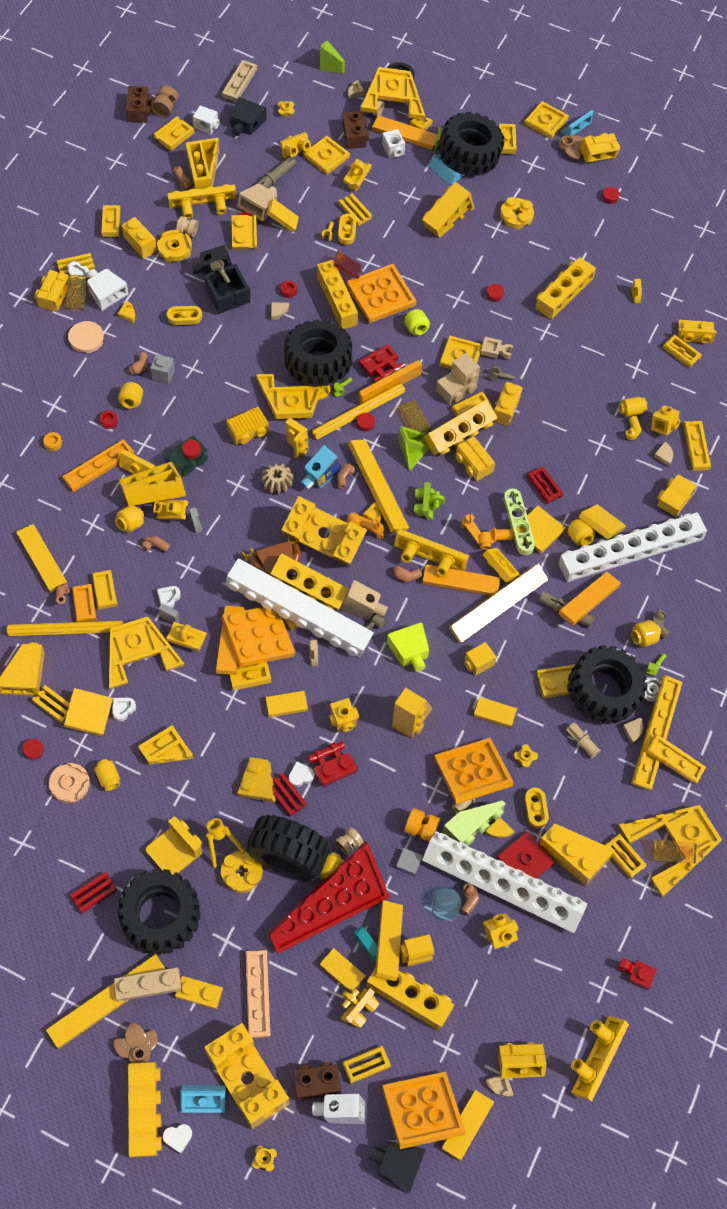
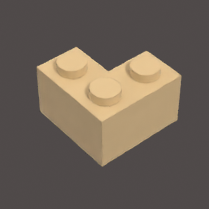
[436,353,480,405]

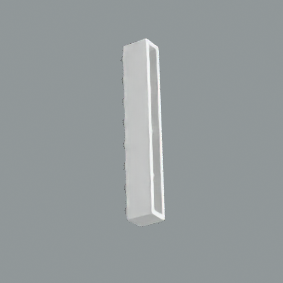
[225,558,374,658]

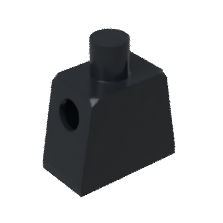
[230,97,267,136]
[192,245,232,280]
[369,1141,425,1194]

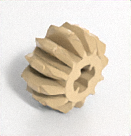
[262,462,293,494]

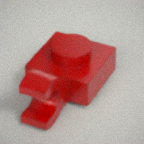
[616,958,657,990]

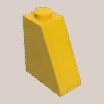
[0,642,45,696]

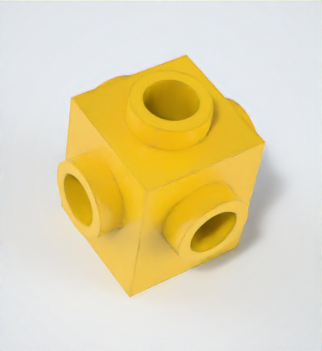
[651,405,680,436]
[329,698,359,732]
[483,913,518,949]

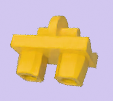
[280,132,311,159]
[343,159,372,191]
[153,500,188,520]
[166,622,207,652]
[340,988,379,1028]

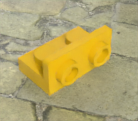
[678,320,716,343]
[285,418,309,459]

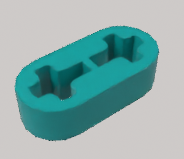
[352,926,378,964]

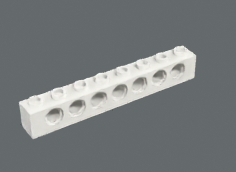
[558,512,707,582]
[422,831,588,933]

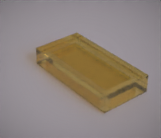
[398,400,431,433]

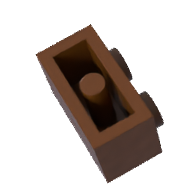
[126,86,152,123]
[342,111,369,149]
[294,1062,341,1101]

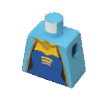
[300,445,340,490]

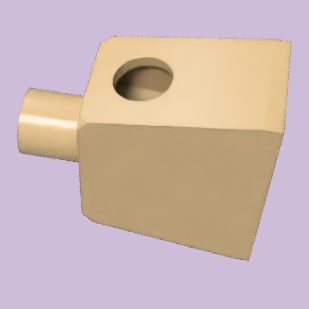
[238,184,277,222]
[340,580,388,620]

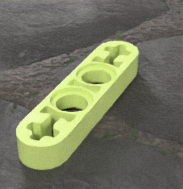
[504,489,535,555]

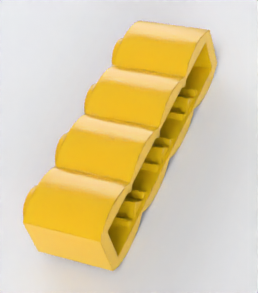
[128,1062,162,1158]

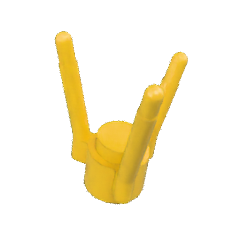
[206,818,245,868]

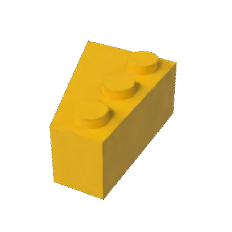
[186,138,219,189]
[422,182,474,238]
[119,462,186,506]
[392,688,433,739]
[539,824,615,886]

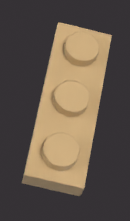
[222,60,257,102]
[114,968,182,1002]

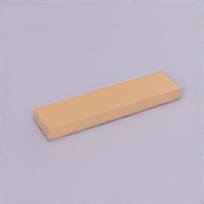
[246,950,270,1038]

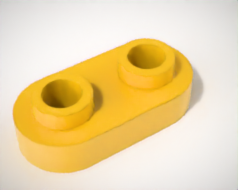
[338,214,356,245]
[167,306,202,325]
[524,788,549,829]

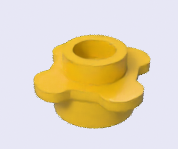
[278,101,294,117]
[514,744,538,768]
[252,1146,277,1172]

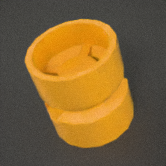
[404,808,440,842]

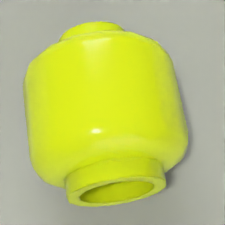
[404,309,430,336]

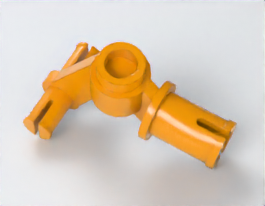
[346,513,384,540]
[461,514,513,550]

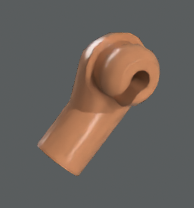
[173,166,191,191]
[129,352,148,375]
[336,463,355,489]
[141,536,170,553]
[393,566,422,583]
[55,584,70,604]
[460,883,479,916]

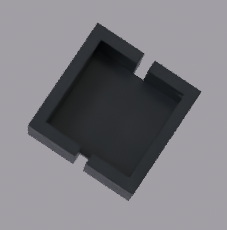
[204,264,251,314]

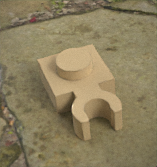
[480,337,513,359]

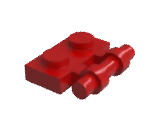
[359,344,405,383]
[307,741,358,787]

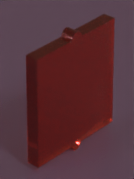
[334,251,362,279]

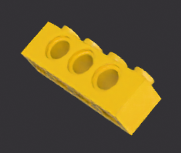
[535,257,596,320]
[317,260,358,329]
[423,399,497,456]
[270,553,349,611]
[366,967,454,1031]

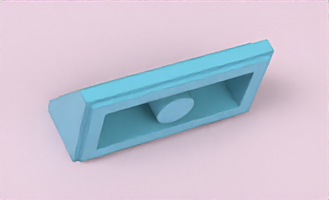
[561,110,594,137]
[428,155,465,185]
[181,1085,226,1113]

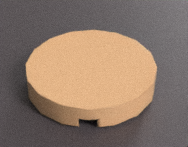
[68,321,104,353]
[49,763,90,803]

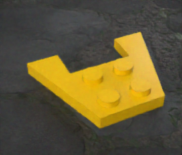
[360,67,425,119]
[256,374,323,419]
[109,616,185,690]

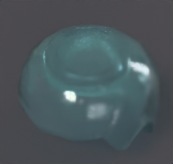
[430,887,462,921]

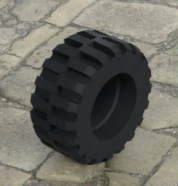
[438,112,505,176]
[284,320,353,387]
[567,645,647,724]
[246,815,330,881]
[117,869,200,955]

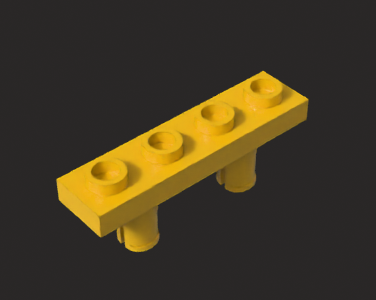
[168,184,236,219]
[394,529,469,577]
[571,1016,629,1102]

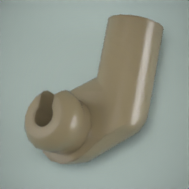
[652,610,671,639]

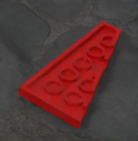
[268,841,390,954]

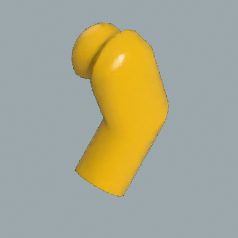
[625,416,642,440]

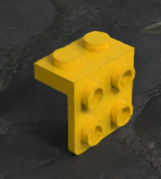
[146,816,202,875]

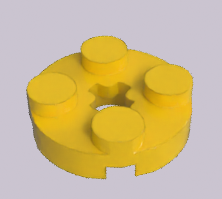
[500,197,534,229]
[157,230,192,263]
[221,851,263,893]

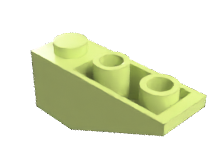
[443,801,505,846]

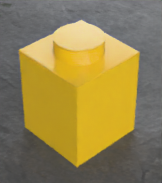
[464,642,496,676]

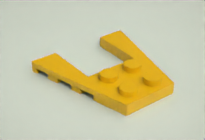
[619,805,722,897]

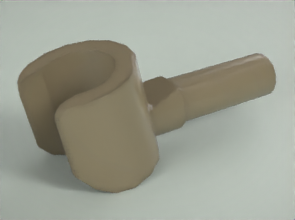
[210,260,230,283]
[488,366,514,380]
[365,615,385,630]

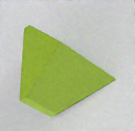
[320,40,345,74]
[398,426,429,471]

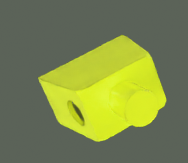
[387,622,429,672]

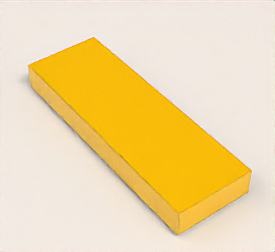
[683,421,711,471]
[645,734,706,784]
[442,1090,494,1161]

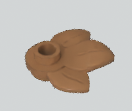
[559,135,585,159]
[114,1022,158,1063]

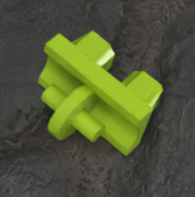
[414,482,445,520]

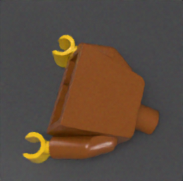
[242,537,302,578]

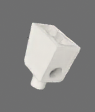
[87,269,128,311]
[312,1094,365,1124]

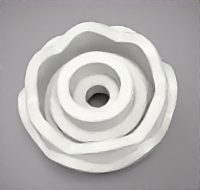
[644,678,661,702]

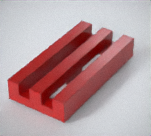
[527,466,563,504]
[272,773,307,817]
[70,872,117,914]

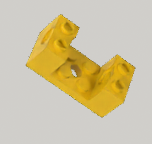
[281,496,367,566]
[204,1023,289,1129]

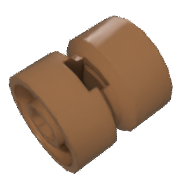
[151,85,179,118]

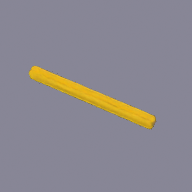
[312,383,405,439]
[7,621,123,636]

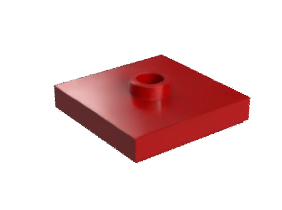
[497,832,555,878]

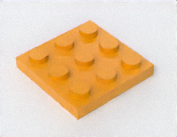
[347,264,417,323]
[221,607,295,667]
[434,738,513,804]
[382,1072,465,1149]

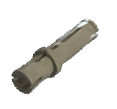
[255,156,296,188]
[539,591,595,628]

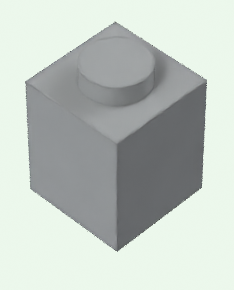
[150,354,175,385]

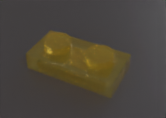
[65,275,87,311]
[653,840,697,863]

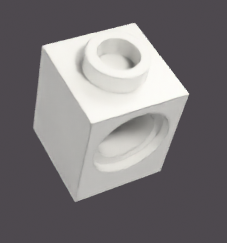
[193,106,220,135]
[382,129,405,159]

